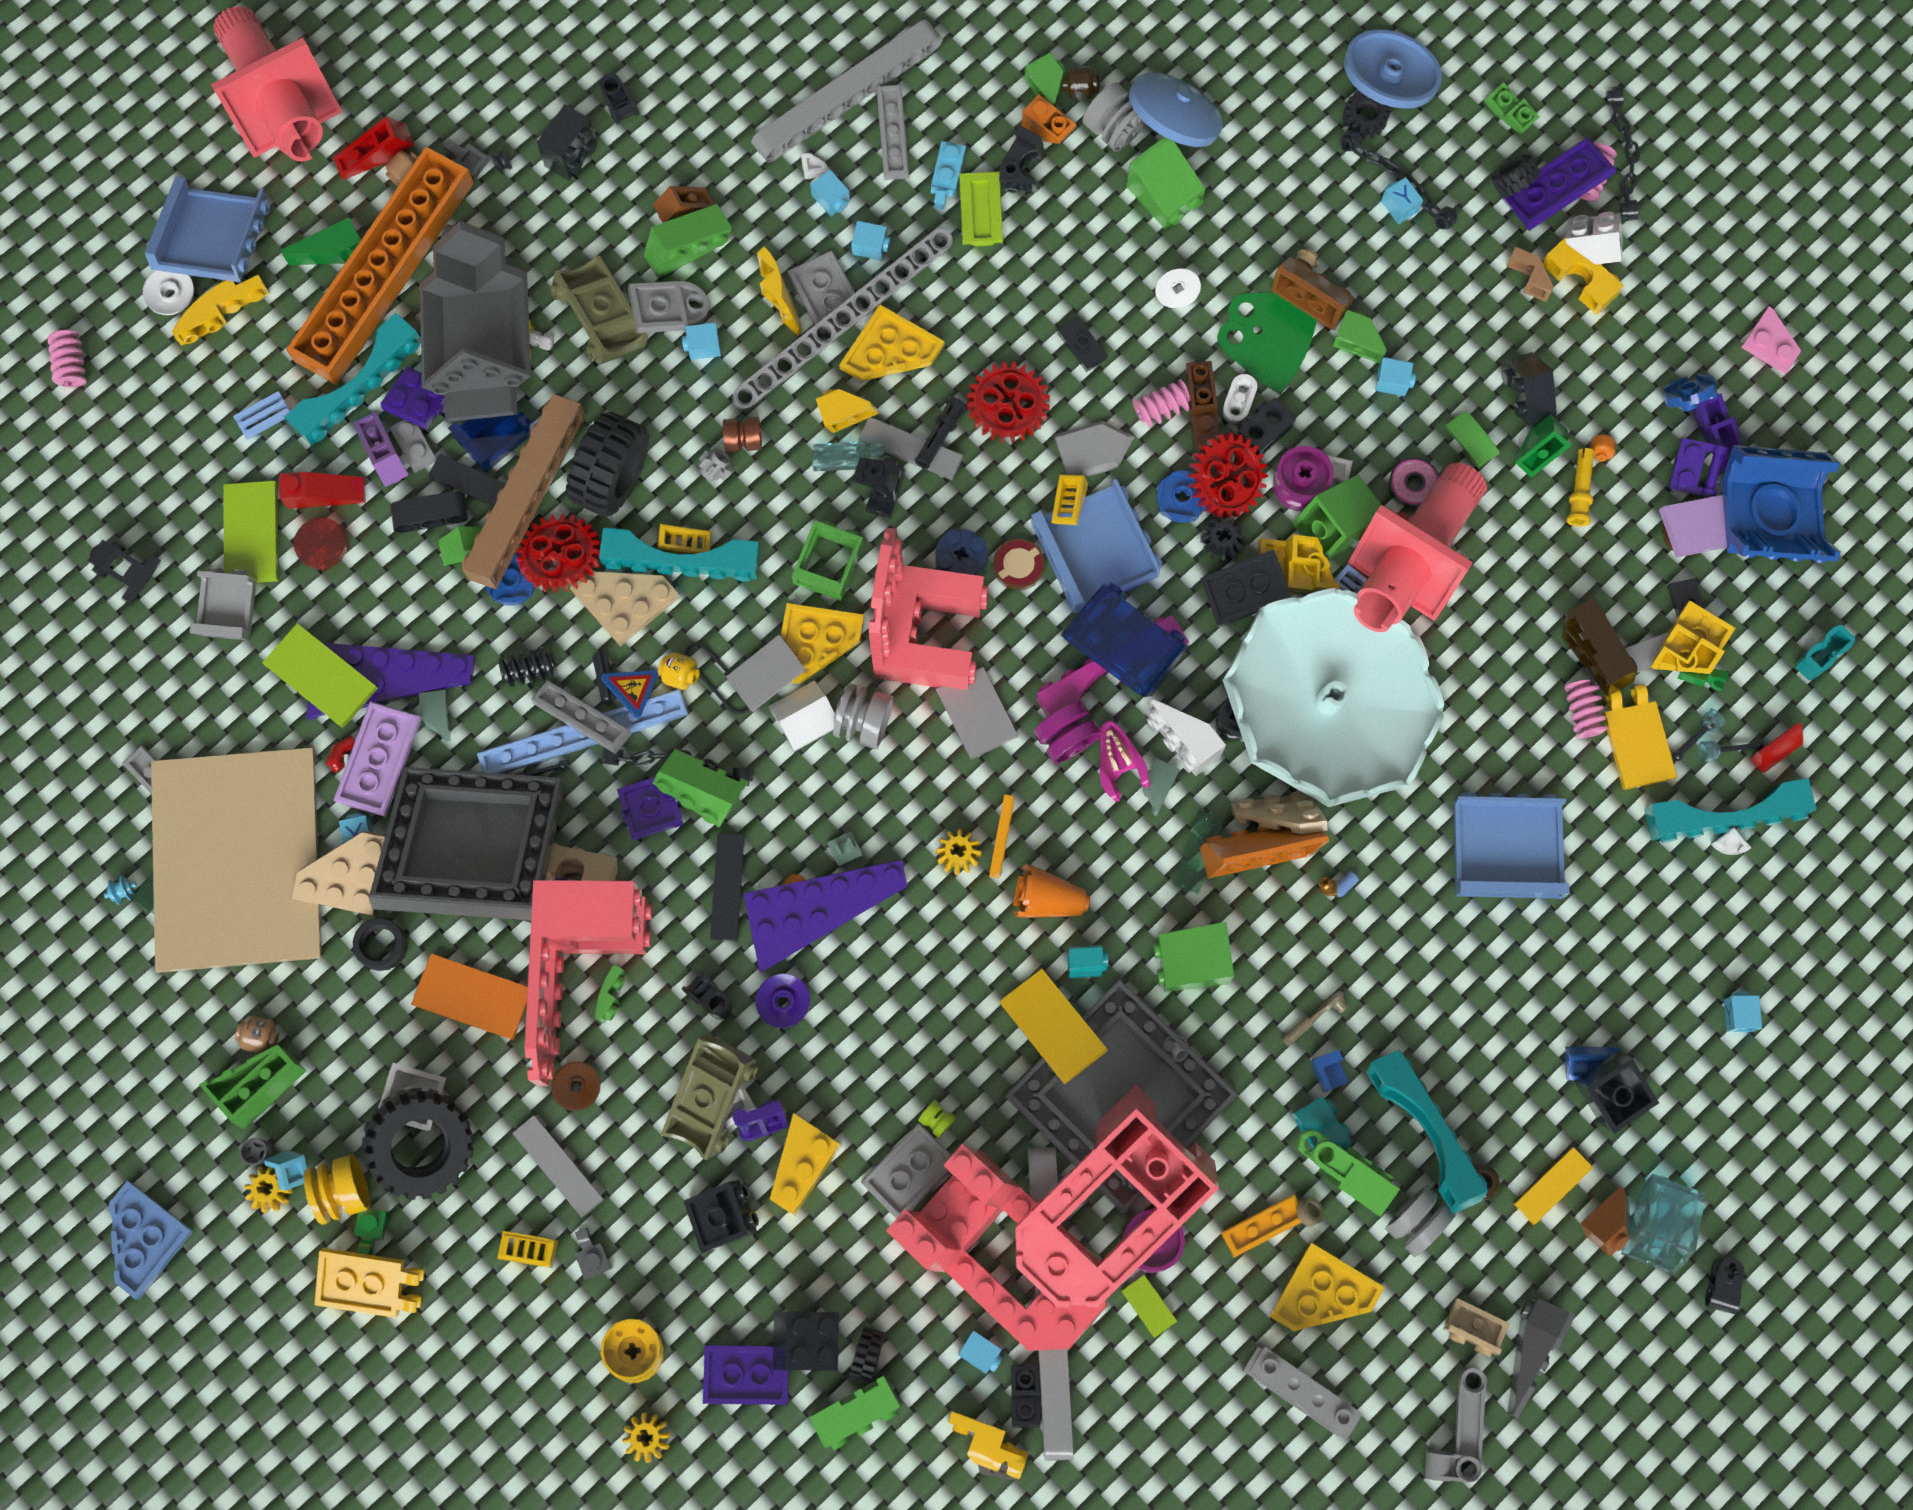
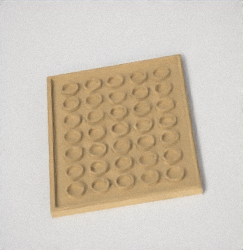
[151,748,322,973]

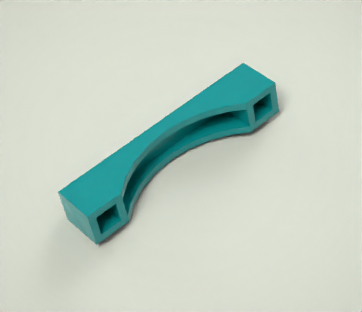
[284,312,421,446]
[599,528,761,582]
[1644,778,1816,843]
[1366,1049,1488,1215]

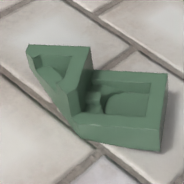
[419,690,451,741]
[1143,758,1180,816]

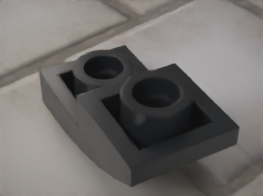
[1011,1366,1040,1428]

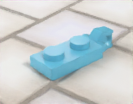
[931,141,966,210]

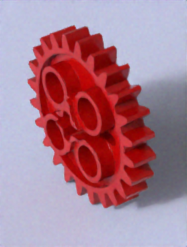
[967,361,1050,443]
[1187,433,1268,518]
[516,513,601,593]

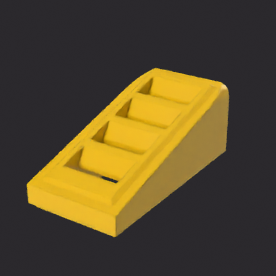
[1051,475,1088,525]
[656,524,712,554]
[497,1231,558,1268]

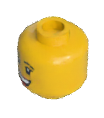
[658,652,700,690]

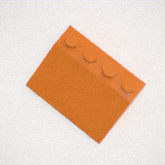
[1200,826,1329,879]

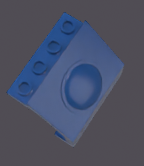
[1722,445,1841,563]

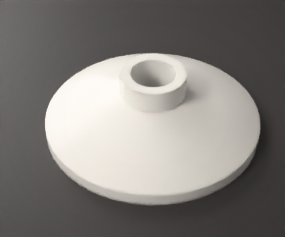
[143,271,194,315]

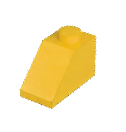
[816,389,879,433]

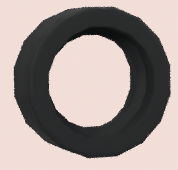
[352,918,408,971]

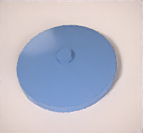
[1344,30,1442,108]
[1129,72,1223,147]

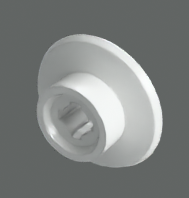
[1156,269,1201,308]

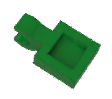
[1677,669,1729,691]
[354,1209,389,1255]

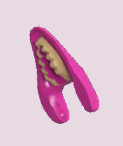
[1100,721,1151,802]

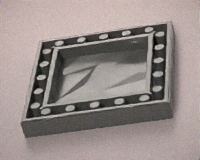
[369,767,565,920]
[1005,979,1239,1214]

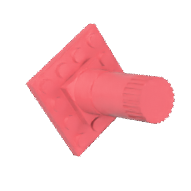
[211,6,342,161]
[1347,462,1487,632]

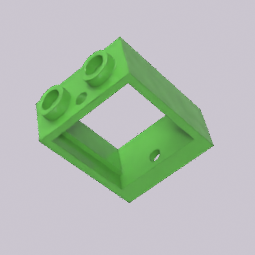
[792,520,864,601]

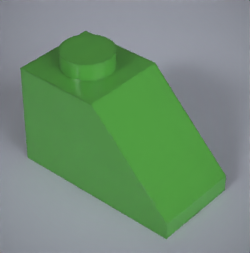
[1025,53,1065,108]
[1333,310,1386,364]

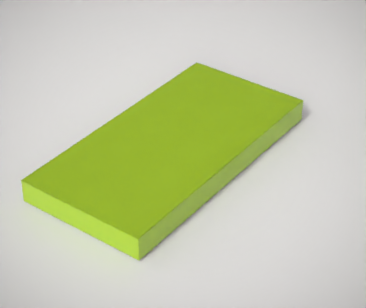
[223,481,278,583]
[262,623,378,728]

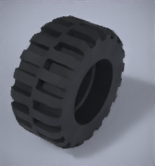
[566,411,650,517]
[362,1088,474,1200]

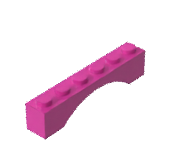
[1036,615,1189,718]

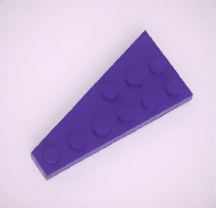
[306,642,476,720]
[743,860,907,973]

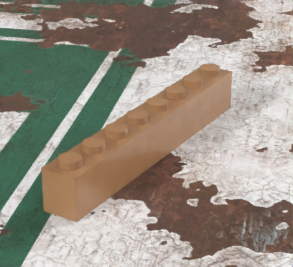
[462,394,586,589]

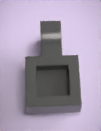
[443,138,489,180]
[575,1228,612,1280]

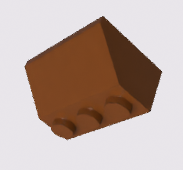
[1271,257,1355,330]

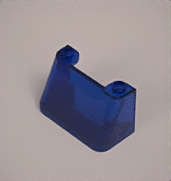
[1061,582,1190,697]

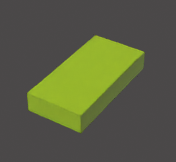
[1121,1275,1177,1338]

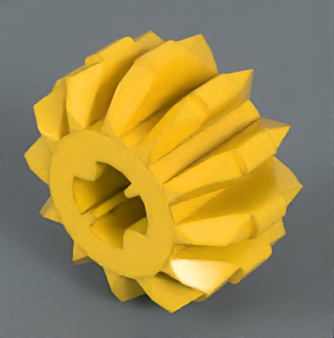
[936,829,981,876]
[244,1166,294,1213]
[622,1413,671,1463]

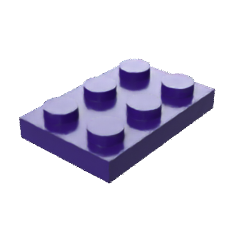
[702,1346,789,1405]

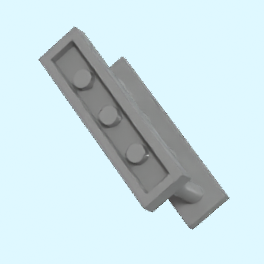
[1242,1347,1363,1439]

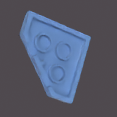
[109,1181,193,1300]

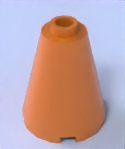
[1013,864,1090,918]

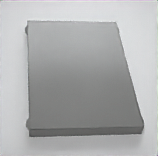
[726,635,806,712]

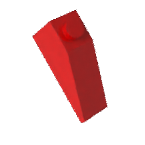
[333,116,414,179]
[279,472,365,509]

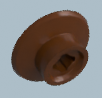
[551,1061,601,1111]

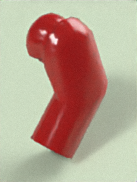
[326,735,355,772]

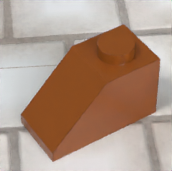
[653,186,715,223]
[1581,1186,1630,1257]

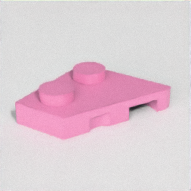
[1741,306,1801,374]

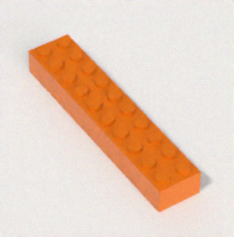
[286,147,474,385]

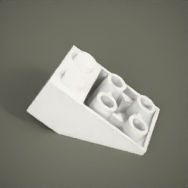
[1147,699,1226,776]

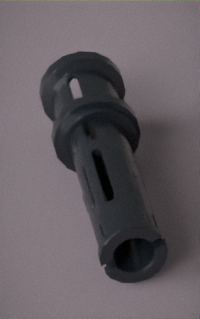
[914,396,967,469]

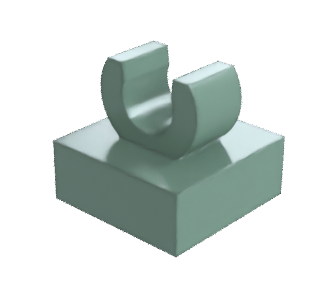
[827,831,863,868]

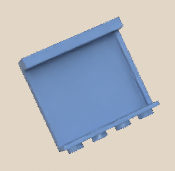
[145,176,270,282]
[1031,479,1162,613]
[1453,792,1570,899]

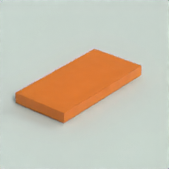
[411,954,528,1041]

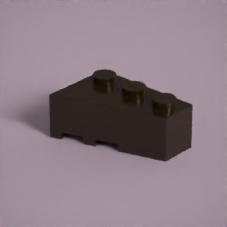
[1562,597,1638,697]

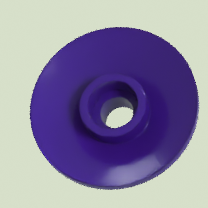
[756,974,810,1028]

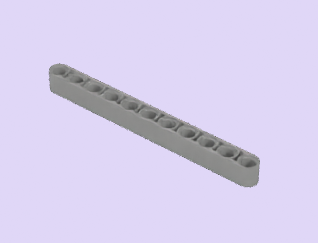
[732,228,953,411]
[1027,1147,1073,1461]

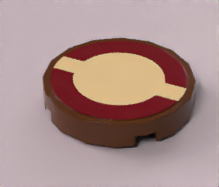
[993,539,1045,590]

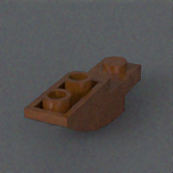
[1186,361,1220,461]

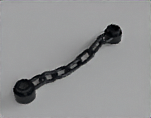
[1606,86,1640,221]
[1339,129,1458,230]
[601,747,754,786]

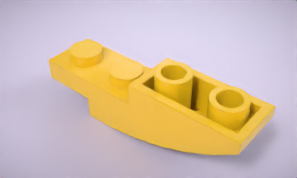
[171,275,270,346]

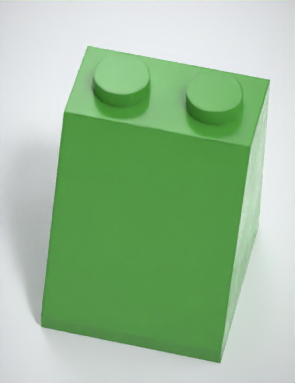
[1126,137,1205,229]
[1292,475,1381,560]
[1153,922,1234,992]

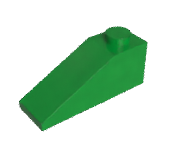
[280,217,361,265]

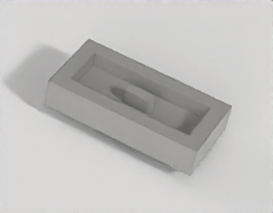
[389,420,436,473]

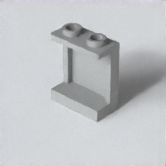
[190,567,257,641]

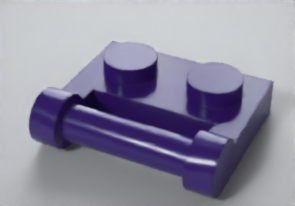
[1668,438,1729,497]
[733,1100,789,1142]

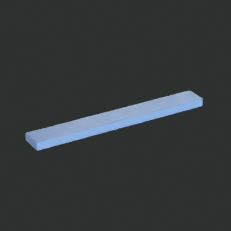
[477,689,688,774]

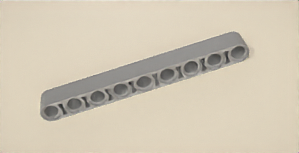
[751,20,943,163]

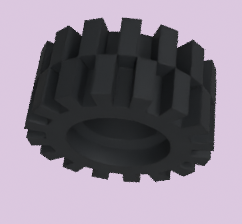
[1343,91,1390,139]
[1490,154,1541,197]
[849,1326,885,1383]

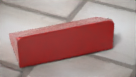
[1751,723,1803,773]

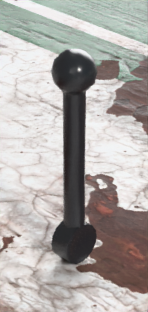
[514,760,568,776]

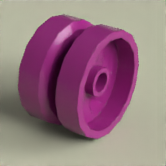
[1273,446,1334,511]
[1034,701,1103,764]
[1121,1210,1185,1273]

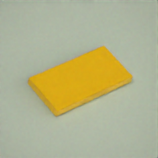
[999,969,1108,1085]

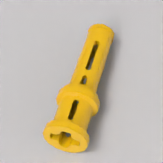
[1567,448,1595,527]

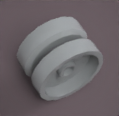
[1385,1185,1457,1257]

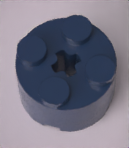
[935,529,988,577]

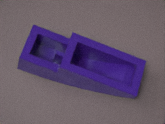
[1692,393,1744,473]

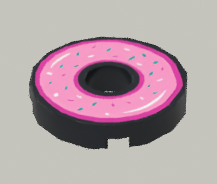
[1388,458,1440,509]

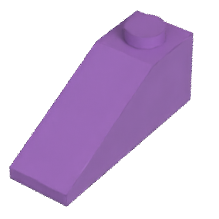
[353,411,408,487]

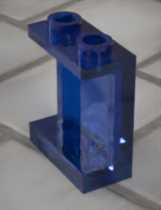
[448,411,531,473]

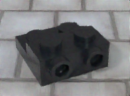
[683,1180,759,1254]

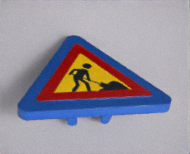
[601,670,658,718]

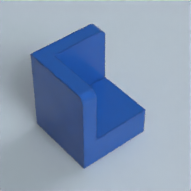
[1310,1050,1348,1093]

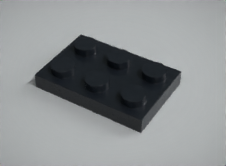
[1200,549,1292,628]

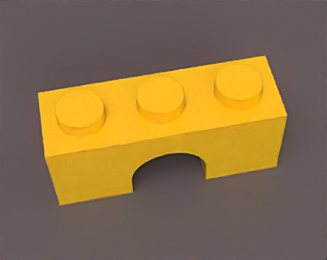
[1543,237,1624,315]

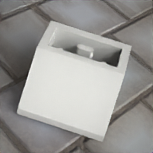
[1566,212,1623,264]

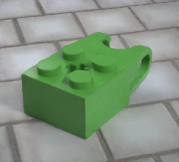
[1297,1129,1400,1217]

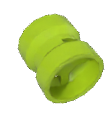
[918,1100,956,1138]

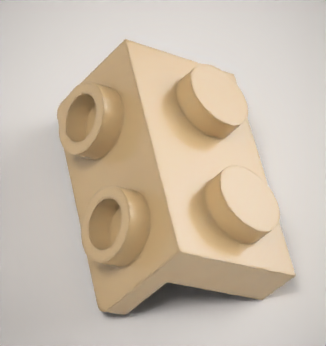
[1443,1298,1510,1357]

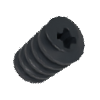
[498,647,557,687]

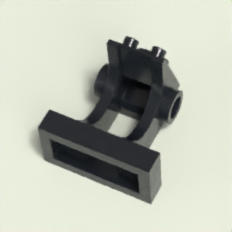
[999,126,1045,196]
[852,457,906,519]
[87,539,161,606]

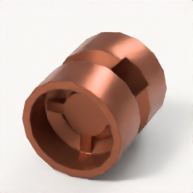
[723,417,762,453]

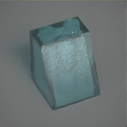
[1621,1174,1706,1275]

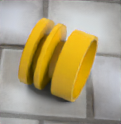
[303,1154,370,1225]
[600,1319,664,1383]

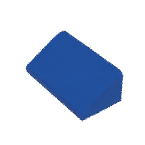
[1565,1046,1622,1080]

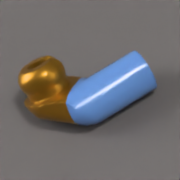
[1319,871,1359,897]

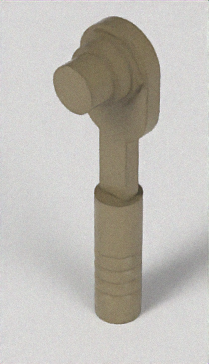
[1281,991,1348,1047]

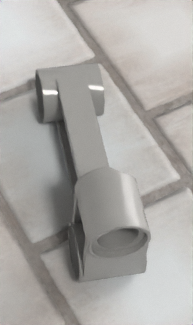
[1425,1368,1487,1483]

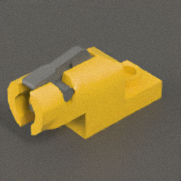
[948,1411,1028,1480]

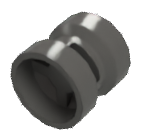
[239,1138,275,1167]

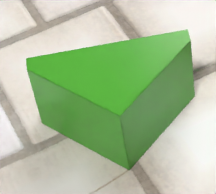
[438,526,483,566]

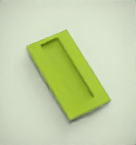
[959,172,1003,246]

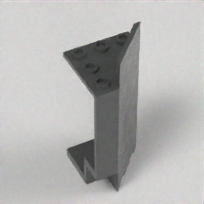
[420,221,531,422]

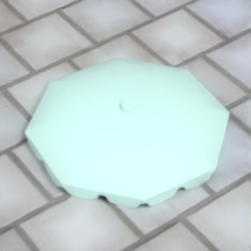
[1223,588,1444,807]

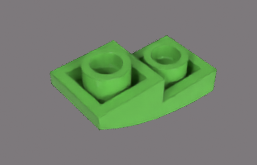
[1483,82,1539,134]
[1445,410,1500,468]
[595,964,626,1024]

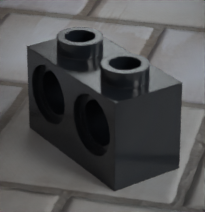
[1237,397,1296,454]

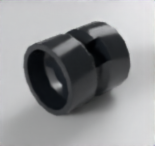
[1215,701,1243,742]

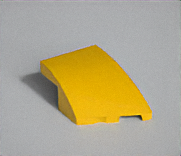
[757,247,802,336]
[1258,534,1340,593]
[1650,601,1736,674]

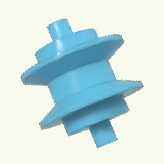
[104,875,137,905]

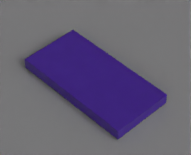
[1502,137,1616,231]

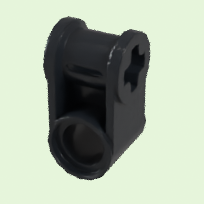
[599,73,639,125]
[681,970,732,1020]
[1705,1258,1745,1314]

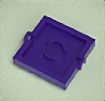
[380,366,445,430]
[617,777,684,841]

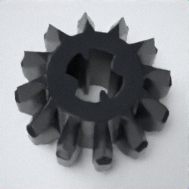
[1200,516,1245,562]

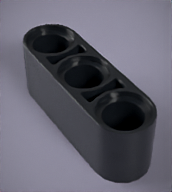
[390,491,468,533]

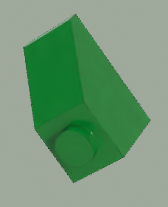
[1514,414,1572,478]

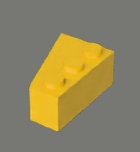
[770,1113,841,1216]

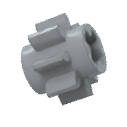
[699,449,731,481]

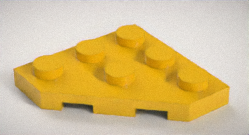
[839,305,945,381]
[781,603,864,685]
[1269,1243,1385,1331]

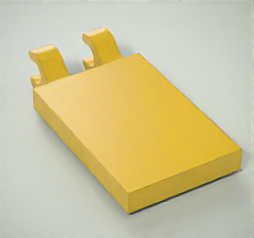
[1602,684,1677,790]
[314,1248,425,1318]

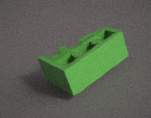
[644,204,732,280]
[653,749,749,828]
[199,1045,306,1129]
[809,1375,901,1450]

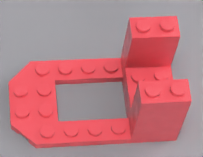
[869,528,988,690]
[525,880,653,1086]
[1016,1084,1219,1307]
[886,1144,1107,1351]

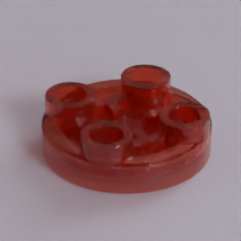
[294,518,349,571]

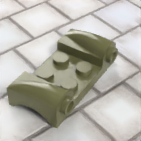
[551,255,648,365]
[661,1034,758,1160]

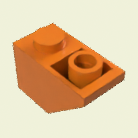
[1022,94,1076,144]

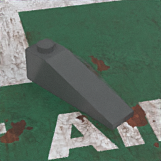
[1507,1298,1576,1417]

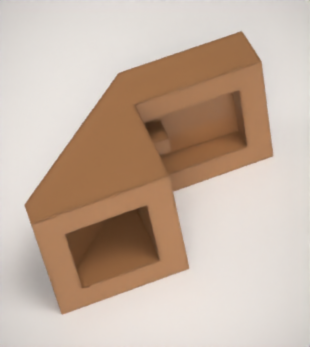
[1506,247,1554,302]

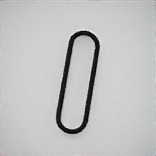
[684,642,749,714]

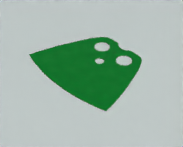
[1217,293,1317,395]

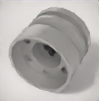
[1083,82,1146,152]
[833,683,893,750]

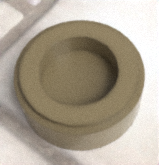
[1296,1197,1324,1227]

